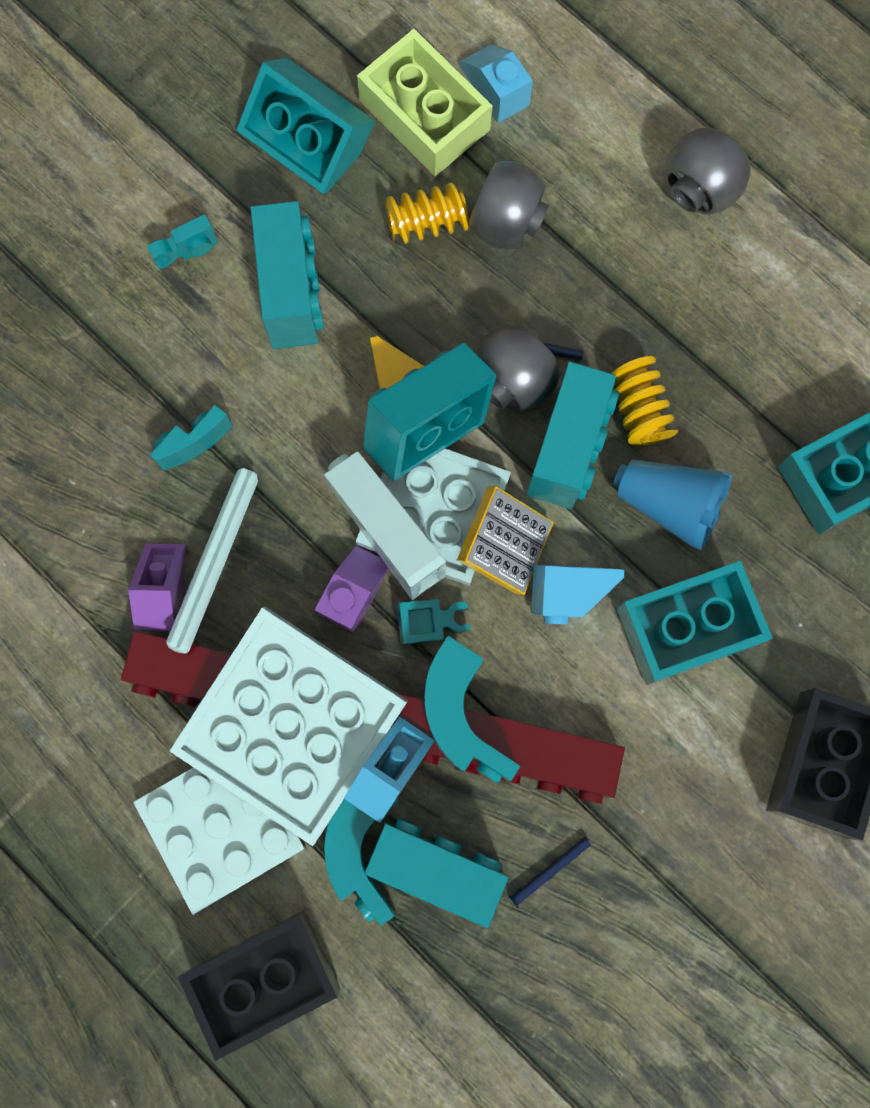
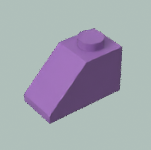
[128,543,186,632]
[315,546,389,635]

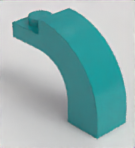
[425,636,520,784]
[324,799,399,926]

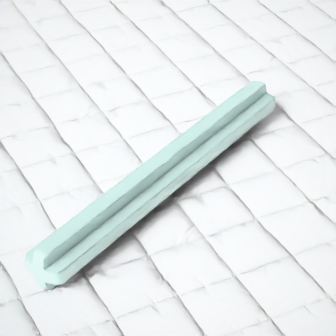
[166,468,258,654]

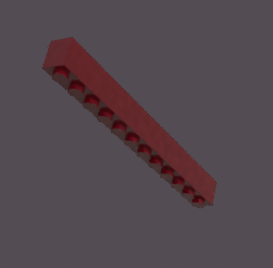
[120,631,625,804]

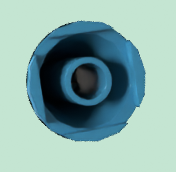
[613,459,733,550]

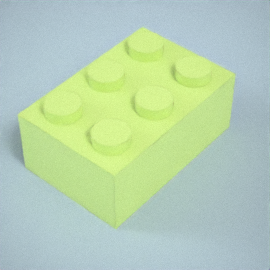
[357,29,493,177]

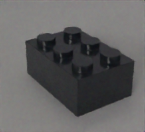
[766,688,870,841]
[178,910,341,1061]

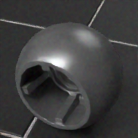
[665,128,750,215]
[469,161,550,249]
[476,324,560,412]

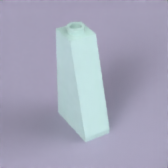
[324,451,446,600]

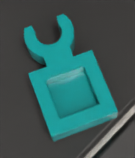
[147,214,218,270]
[396,599,471,645]

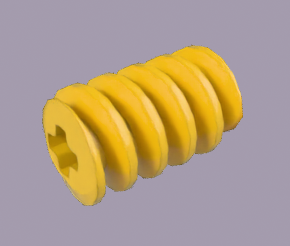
[385,183,469,244]
[612,356,678,446]

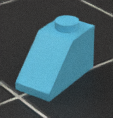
[459,44,533,123]
[531,564,624,624]
[344,717,435,823]

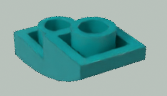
[149,405,233,471]

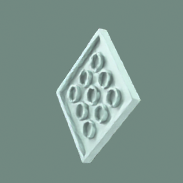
[170,607,408,846]

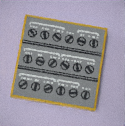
[457,486,554,595]

